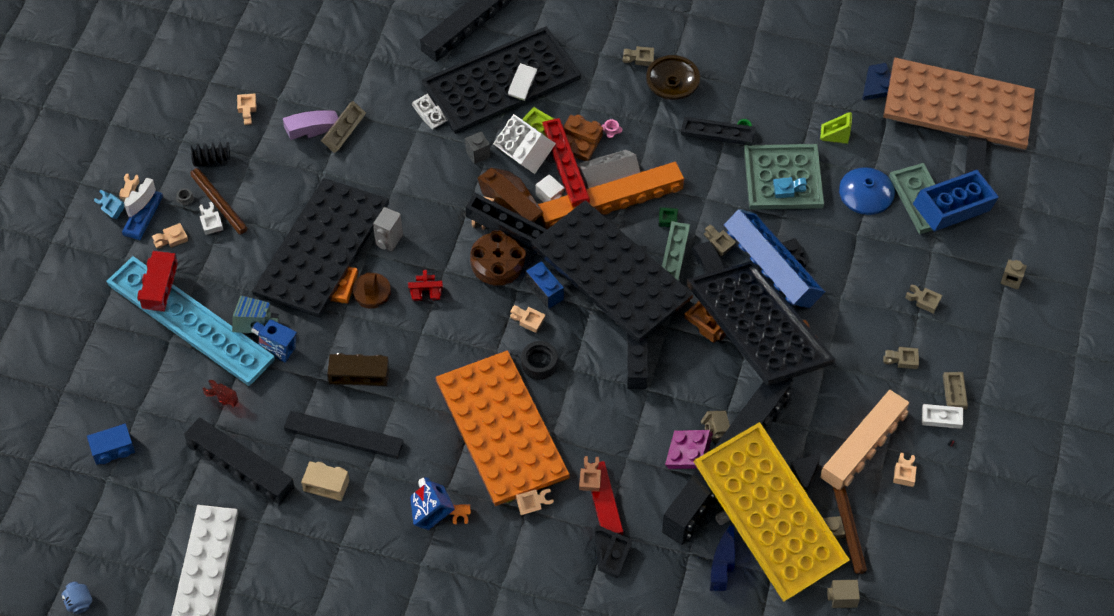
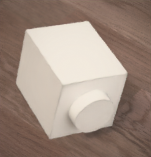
[536,175,564,202]

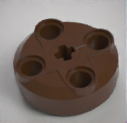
[470,230,526,285]

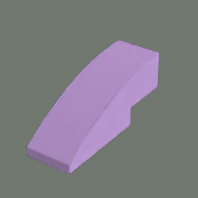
[283,110,338,140]

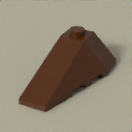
[477,168,543,222]

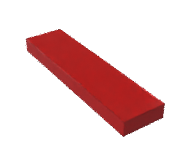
[585,461,623,535]

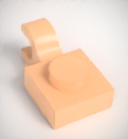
[237,94,256,125]
[120,174,139,202]
[152,223,188,249]
[510,305,546,333]

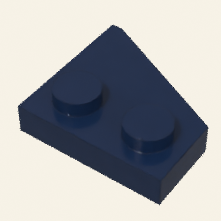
[862,63,891,101]

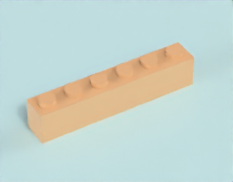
[820,390,909,490]

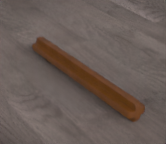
[190,168,247,235]
[833,486,867,574]

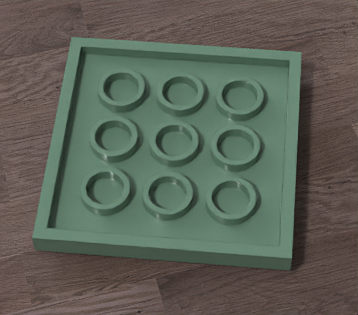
[744,144,824,210]

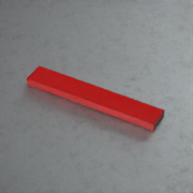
[542,118,590,207]

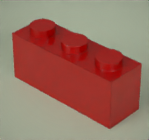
[137,251,178,312]

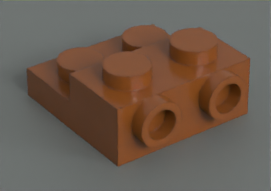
[563,115,603,161]
[685,301,726,343]

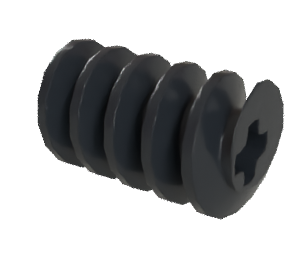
[191,142,230,167]

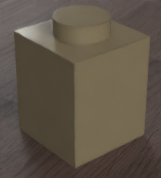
[827,580,860,608]

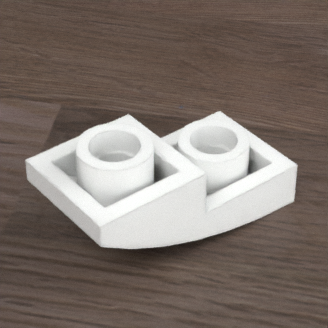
[508,63,537,101]
[412,94,447,130]
[124,178,156,217]

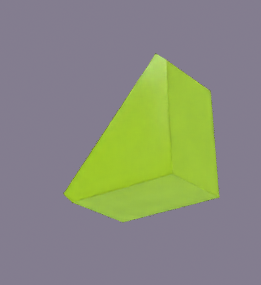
[820,112,852,144]

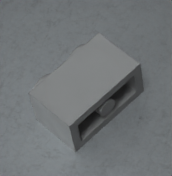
[373,207,403,251]

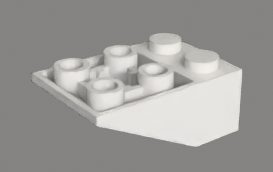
[493,114,556,174]

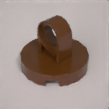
[353,272,391,309]

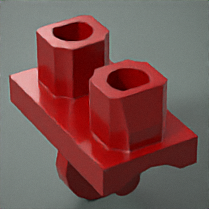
[408,270,443,301]

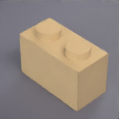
[301,462,349,501]

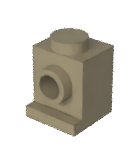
[1000,260,1027,290]
[701,411,730,443]

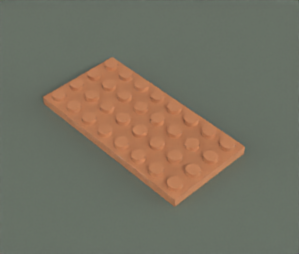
[883,58,1035,150]

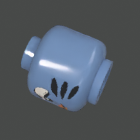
[61,582,92,614]

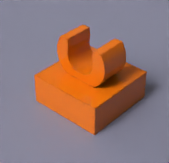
[450,504,471,524]

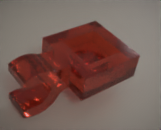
[203,380,239,407]

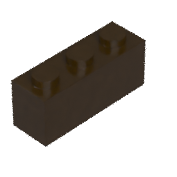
[327,353,389,386]

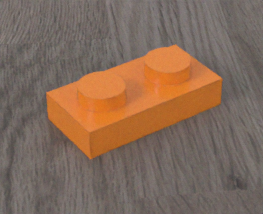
[331,267,358,304]

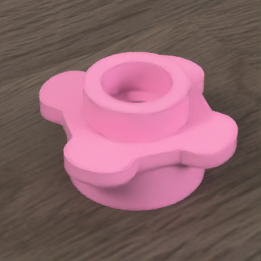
[602,119,622,138]

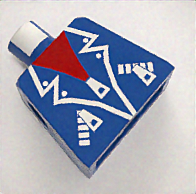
[251,320,297,363]
[410,477,455,530]

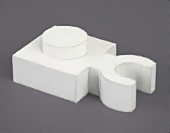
[199,202,223,235]

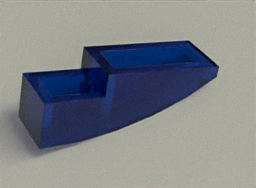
[709,526,735,591]

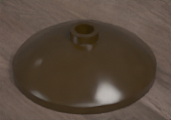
[646,55,700,100]

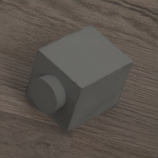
[465,132,490,164]

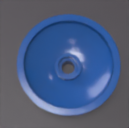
[839,167,895,215]

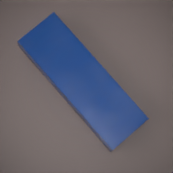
[122,191,163,240]

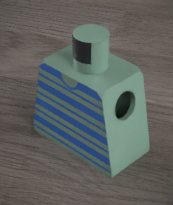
[232,296,280,333]

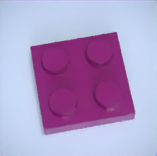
[665,430,713,469]

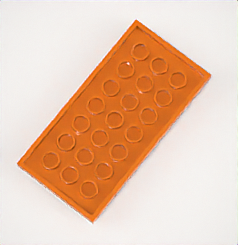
[436,350,570,506]

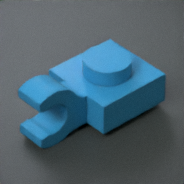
[773,177,807,199]

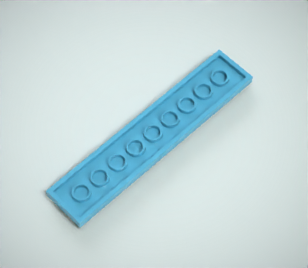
[106,256,275,386]

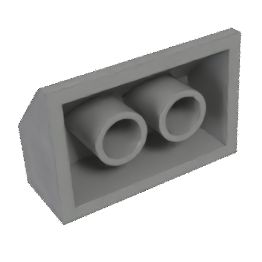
[577,150,640,189]

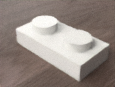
[922,404,963,429]

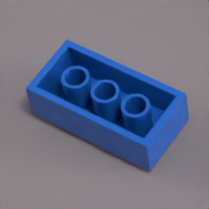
[913,170,999,231]

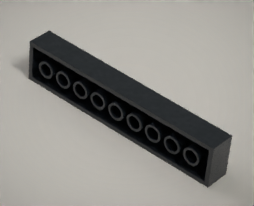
[662,379,794,545]

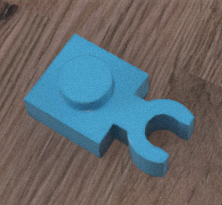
[94,190,124,220]

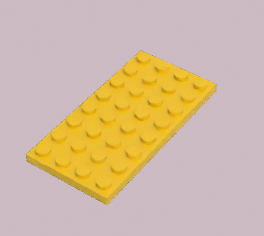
[693,422,850,602]

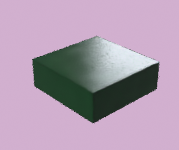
[658,207,678,227]

